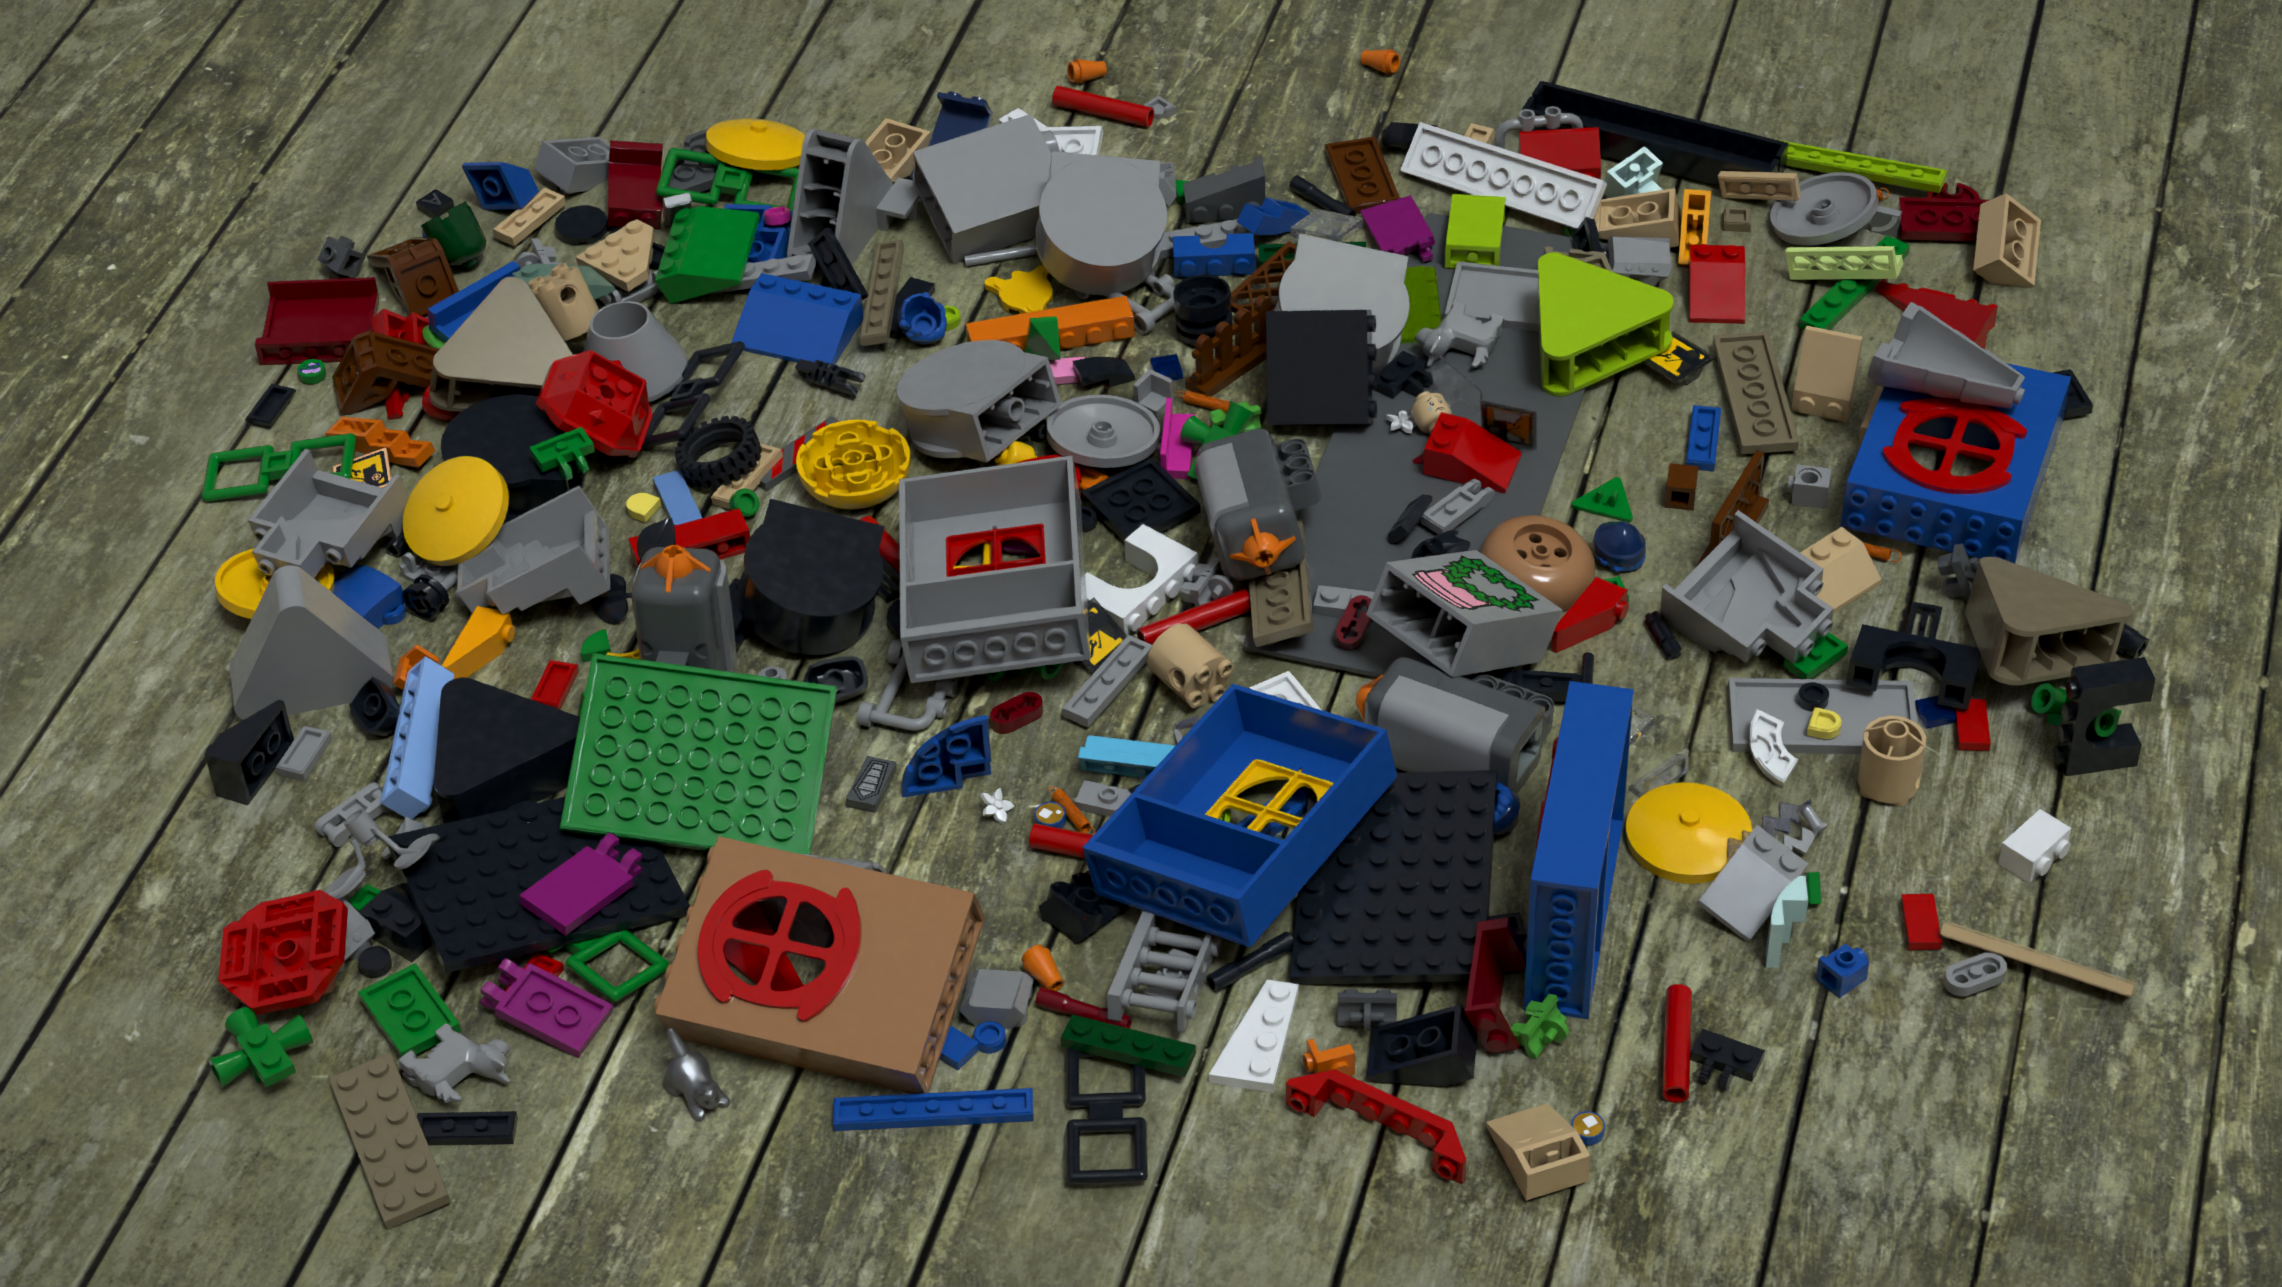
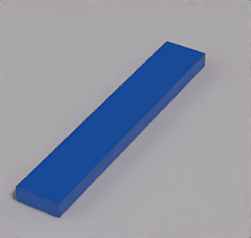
[833,1088,1034,1131]

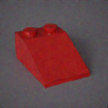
[1688,244,1746,324]
[1423,412,1522,493]

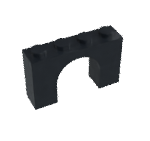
[1846,624,1981,710]
[2053,657,2156,777]

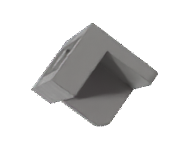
[876,177,920,231]

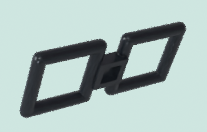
[641,341,745,449]
[1066,1048,1148,1184]

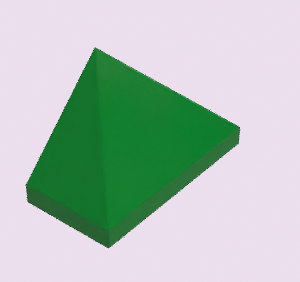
[1024,316,1060,360]

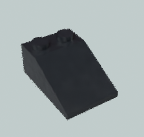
[204,700,294,805]
[360,883,432,962]
[1367,1004,1477,1086]

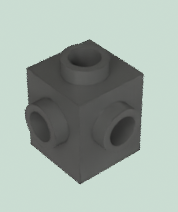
[317,236,366,278]

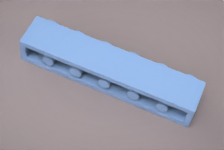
[380,656,454,819]

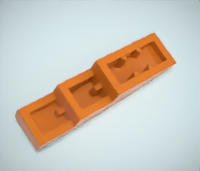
[325,416,435,468]

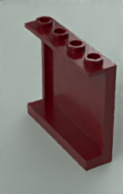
[255,277,380,365]

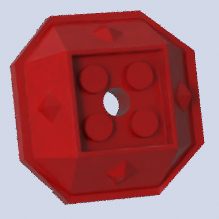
[535,350,653,457]
[218,890,348,1015]

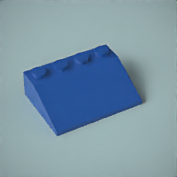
[731,273,863,364]

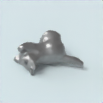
[664,1028,731,1122]

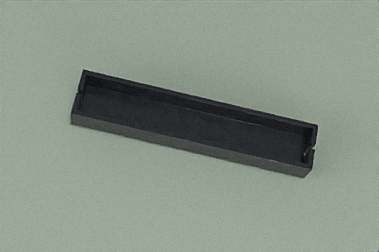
[1520,81,1789,186]

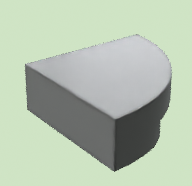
[1144,96,1176,118]

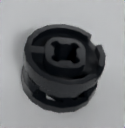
[402,574,449,621]

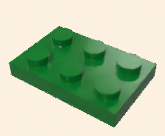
[358,963,462,1057]

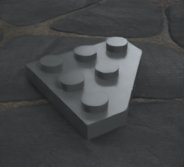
[668,129,743,192]

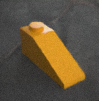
[1678,189,1711,267]
[441,606,515,679]

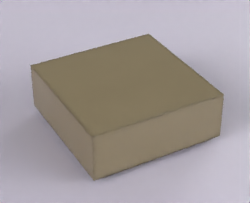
[1723,207,1751,232]

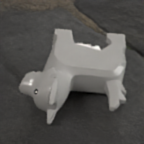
[1415,300,1504,368]
[398,1023,510,1103]

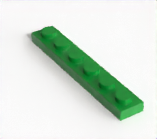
[1798,235,1910,330]

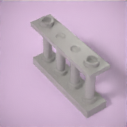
[1107,911,1222,1032]

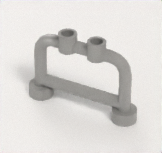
[1494,106,1583,153]
[1074,270,1174,335]
[857,640,958,731]

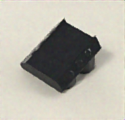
[1039,871,1129,945]

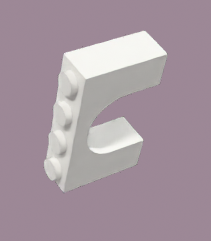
[1085,524,1198,638]

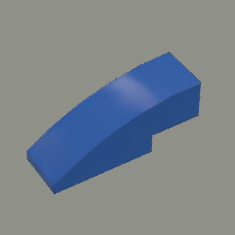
[1237,197,1315,235]

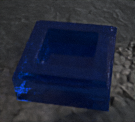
[1150,354,1183,381]
[1915,695,1956,729]

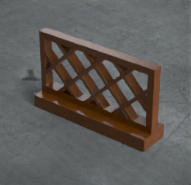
[1231,241,1297,323]
[1698,450,1769,565]

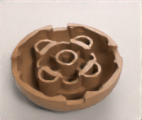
[1480,515,1595,611]

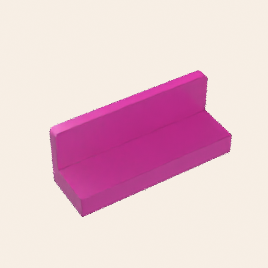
[1160,398,1195,479]

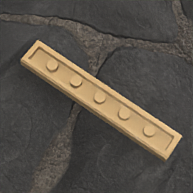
[1940,921,2138,997]

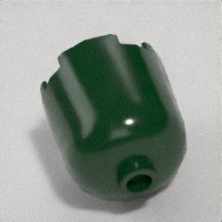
[420,201,487,269]

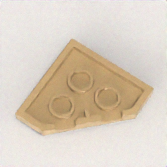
[576,219,655,292]

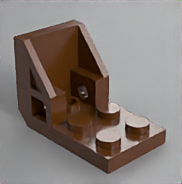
[367,237,459,316]
[332,331,440,415]

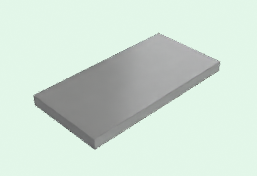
[1444,261,1539,332]
[1728,678,1917,754]

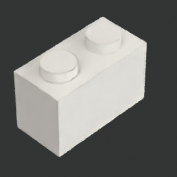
[1998,809,2071,884]

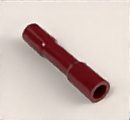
[1035,987,1132,1029]

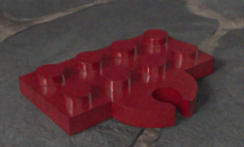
[1898,182,1989,242]

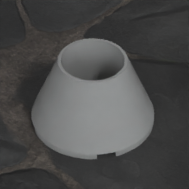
[583,301,688,402]

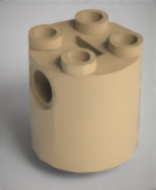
[528,263,599,343]
[1147,624,1234,708]
[1857,715,1926,807]

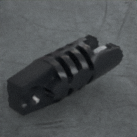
[795,359,866,396]

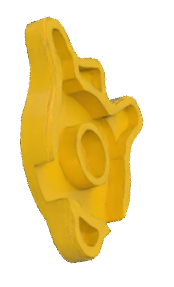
[984,265,1053,314]

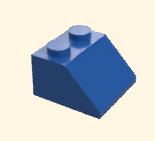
[461,162,539,210]

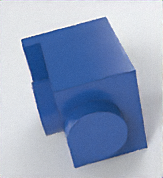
[1816,943,1869,999]

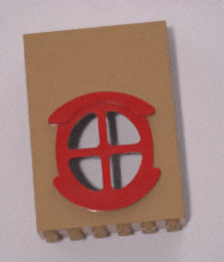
[654,836,985,1094]

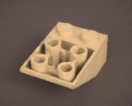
[1486,1103,1591,1201]

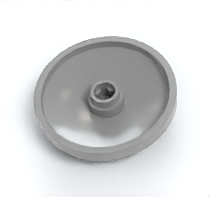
[1770,172,1879,246]
[1046,395,1160,468]

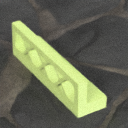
[1785,246,1903,280]

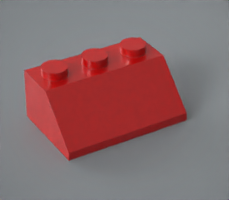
[1518,127,1601,179]

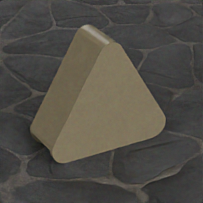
[429,277,573,412]
[1965,557,2133,686]

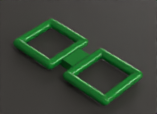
[656,148,799,212]
[201,433,356,502]
[545,930,670,1002]

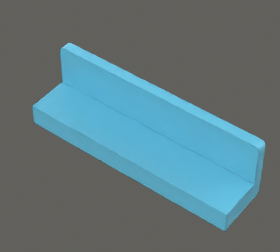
[1078,735,1175,778]

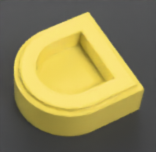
[626,493,662,523]
[1807,707,1842,739]

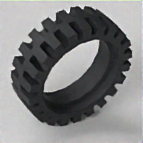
[675,416,762,489]

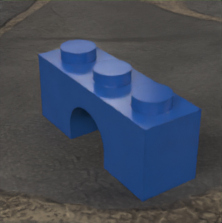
[1173,233,1255,278]

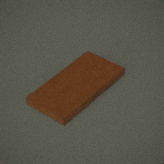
[1324,137,1400,214]

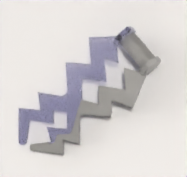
[1726,799,1828,862]

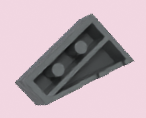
[1183,156,1266,224]

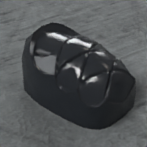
[1381,122,1438,151]
[803,656,868,704]
[349,677,400,736]

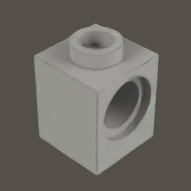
[1787,464,1832,509]

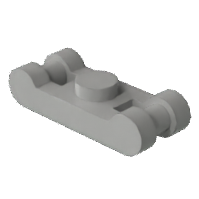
[315,782,393,847]

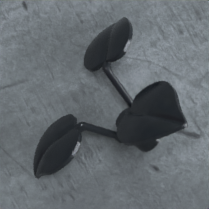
[590,518,676,623]

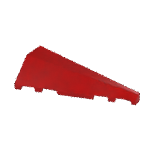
[1876,279,1998,350]
[371,308,429,420]
[724,903,804,991]

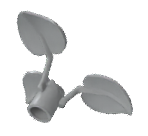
[324,808,440,899]

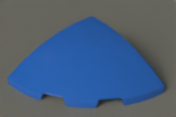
[724,204,793,263]
[333,565,404,629]
[901,715,991,798]

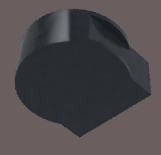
[441,394,592,524]
[737,499,885,655]

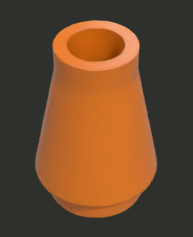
[1361,49,1400,75]
[1067,59,1107,84]
[1021,945,1065,991]

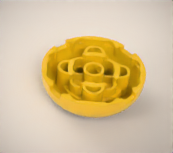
[796,419,911,510]

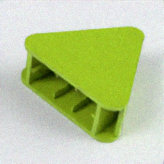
[1538,252,1674,396]

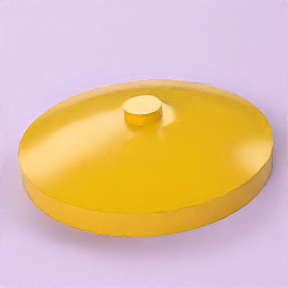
[705,118,806,170]
[403,456,509,566]
[215,548,335,619]
[1625,782,1752,884]

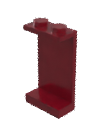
[607,140,663,229]
[1465,917,1526,1054]

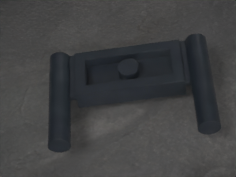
[1501,652,1594,702]

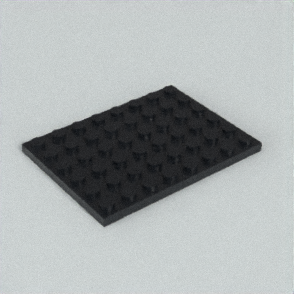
[1289,770,1498,984]
[387,796,690,973]

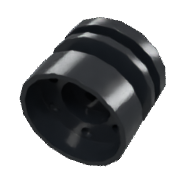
[1173,275,1233,346]

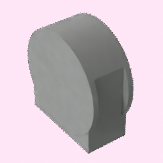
[1035,151,1167,295]
[1274,234,1410,374]
[897,340,1062,462]

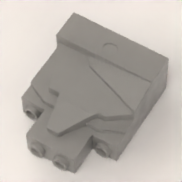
[248,449,408,578]
[455,486,610,614]
[1660,510,1834,664]

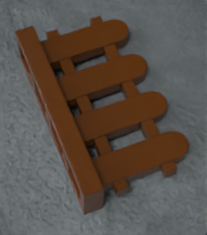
[1185,295,1275,397]

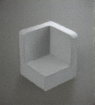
[1133,369,1173,420]

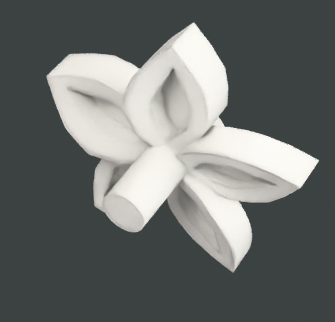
[1385,410,1417,434]
[980,788,1014,824]

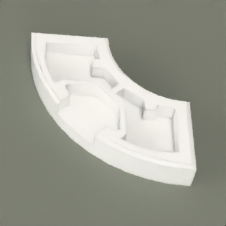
[1749,709,1798,788]

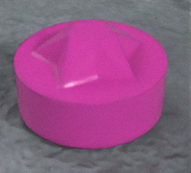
[764,207,791,227]

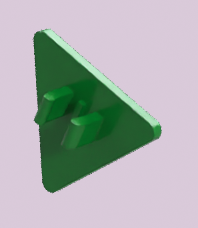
[1572,477,1633,523]

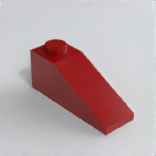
[1551,577,1629,653]

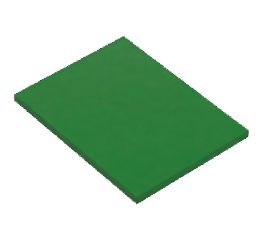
[560,653,837,855]

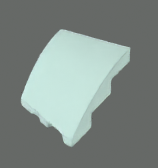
[1765,876,1808,967]

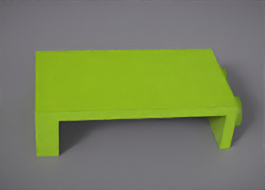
[1445,194,1506,268]

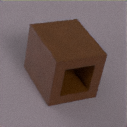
[1665,463,1699,511]

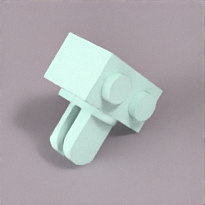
[1604,146,1663,198]

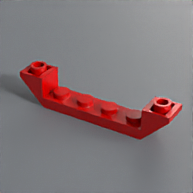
[1286,1069,1466,1184]

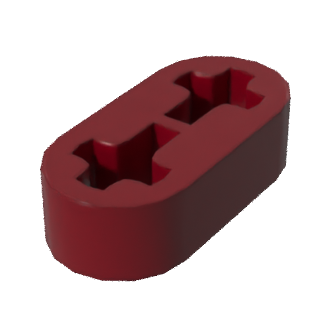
[1336,595,1373,650]
[990,692,1043,734]

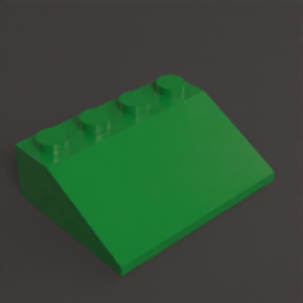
[655,206,760,304]

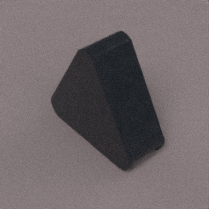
[434,677,580,824]

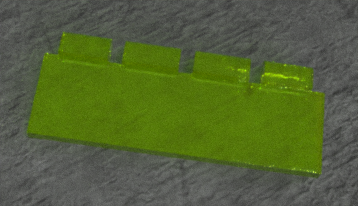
[1400,266,1442,343]

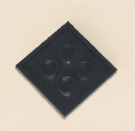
[1081,457,1201,543]

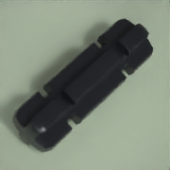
[1645,611,1681,659]

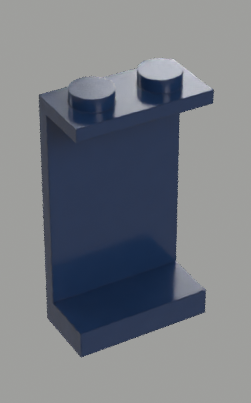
[910,91,993,181]

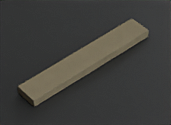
[859,240,904,346]

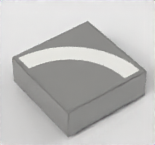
[1870,206,1902,238]

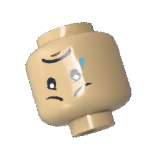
[1410,391,1453,434]

